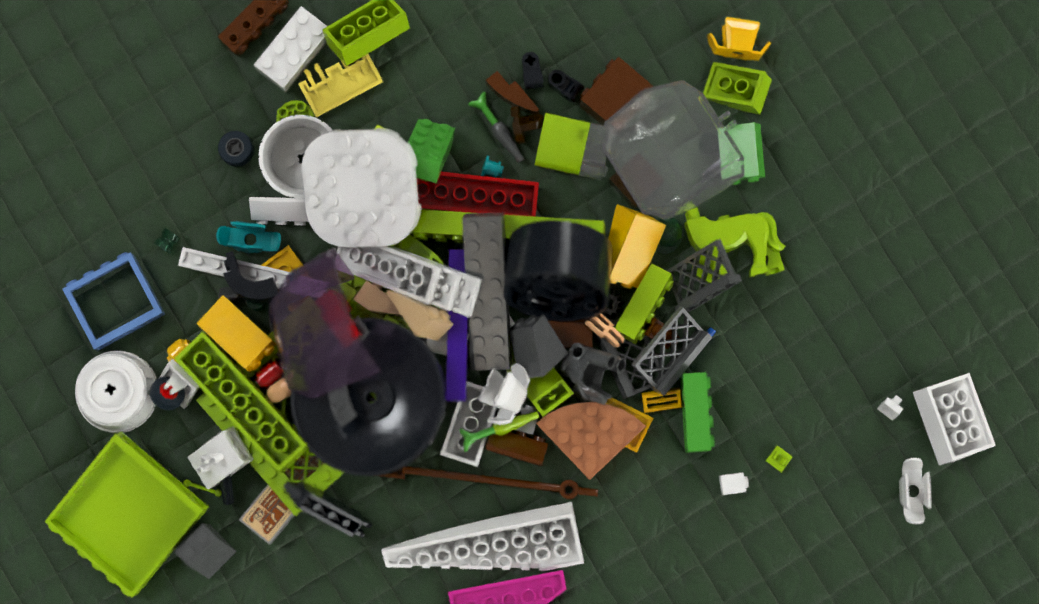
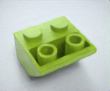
[526,367,574,417]

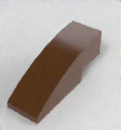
[485,71,539,115]

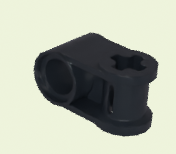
[522,52,544,90]
[548,70,585,103]

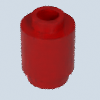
[255,360,285,388]

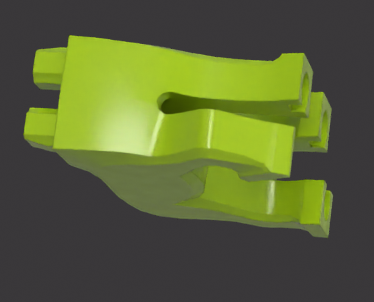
[684,207,786,286]

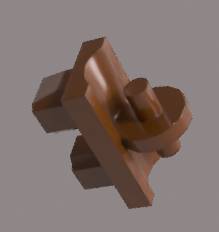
[644,317,680,349]

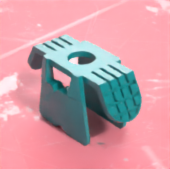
[216,221,281,253]

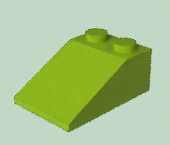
[702,62,772,115]

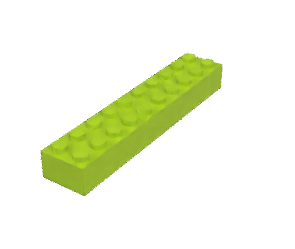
[411,210,606,244]

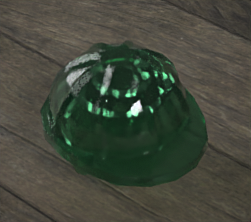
[656,217,684,254]

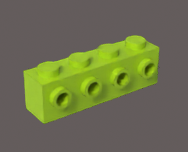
[615,263,674,344]

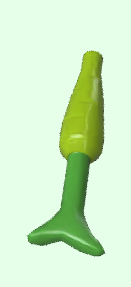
[459,411,539,452]

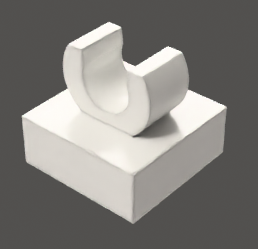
[877,395,903,421]

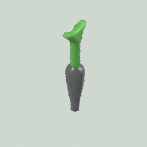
[468,92,524,163]

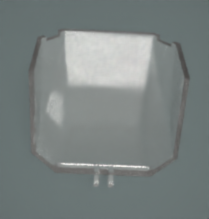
[602,80,744,220]

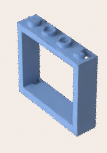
[63,252,165,351]

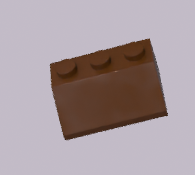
[486,430,548,467]

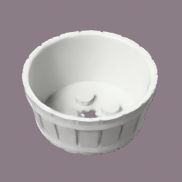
[259,115,332,199]
[75,351,157,433]

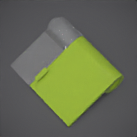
[534,113,613,180]

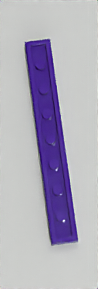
[446,250,468,401]

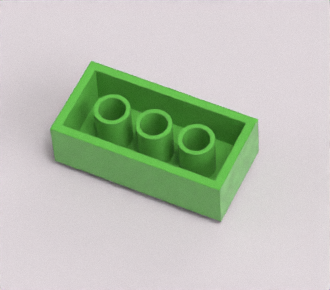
[408,119,455,183]
[680,372,714,453]

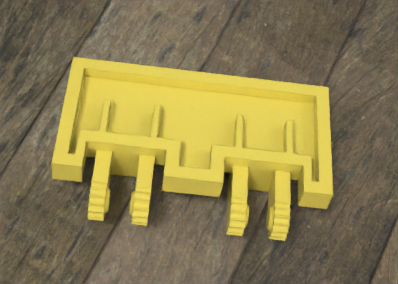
[299,54,383,117]

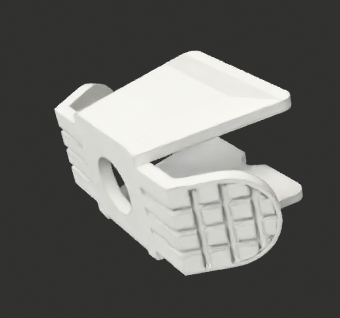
[479,363,530,424]
[899,458,931,524]

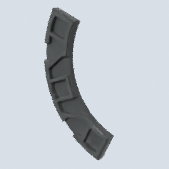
[326,317,371,427]

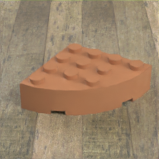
[536,402,646,480]

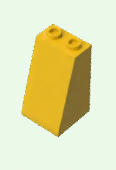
[608,204,666,289]
[196,295,276,372]

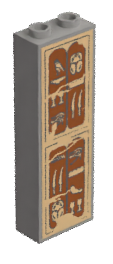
[239,449,324,544]

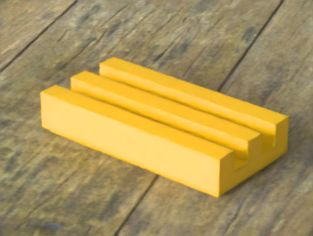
[641,387,682,413]

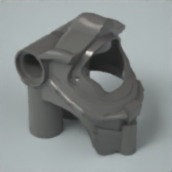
[560,343,626,405]

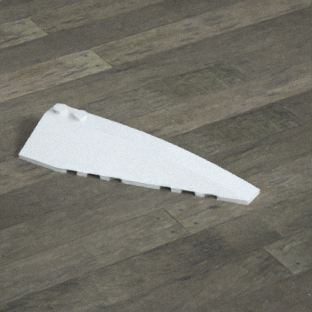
[382,502,584,571]

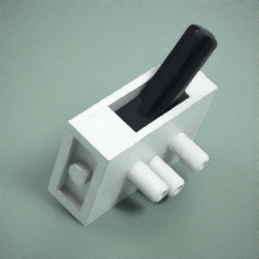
[188,427,254,505]

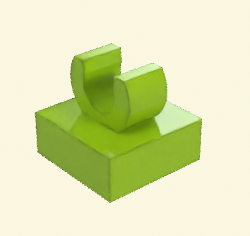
[766,445,793,473]

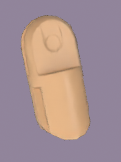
[584,313,624,348]
[267,371,296,403]

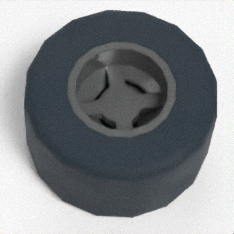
[218,131,254,167]

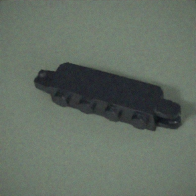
[283,480,372,538]

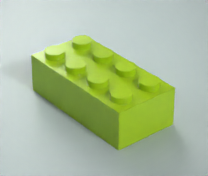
[322,0,410,66]

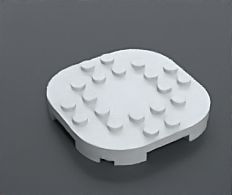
[302,128,421,247]

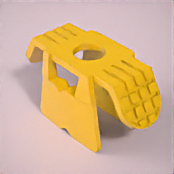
[707,17,771,61]

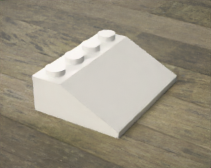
[913,373,996,465]

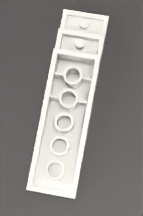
[333,245,482,317]

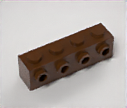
[218,0,289,56]

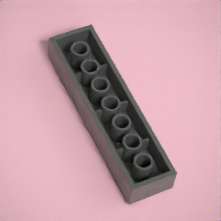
[462,212,512,370]

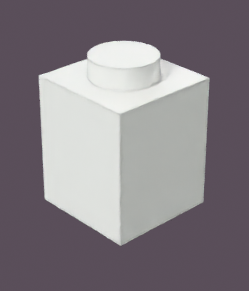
[719,473,749,495]

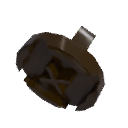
[510,106,544,144]

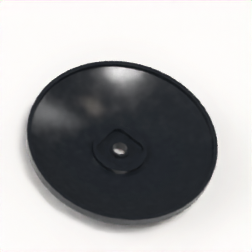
[291,318,446,476]

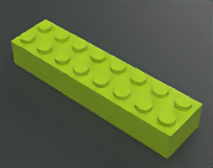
[174,332,309,473]

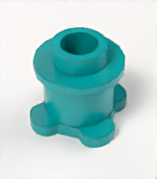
[480,155,503,178]

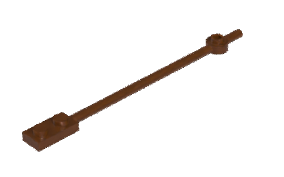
[379,466,598,499]

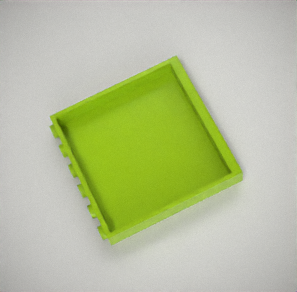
[45,431,209,598]

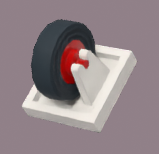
[150,359,200,410]

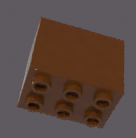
[580,56,653,136]

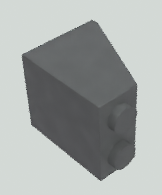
[509,315,568,378]
[175,524,237,579]

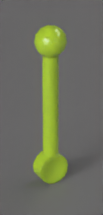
[183,479,222,497]

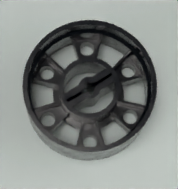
[503,220,613,322]

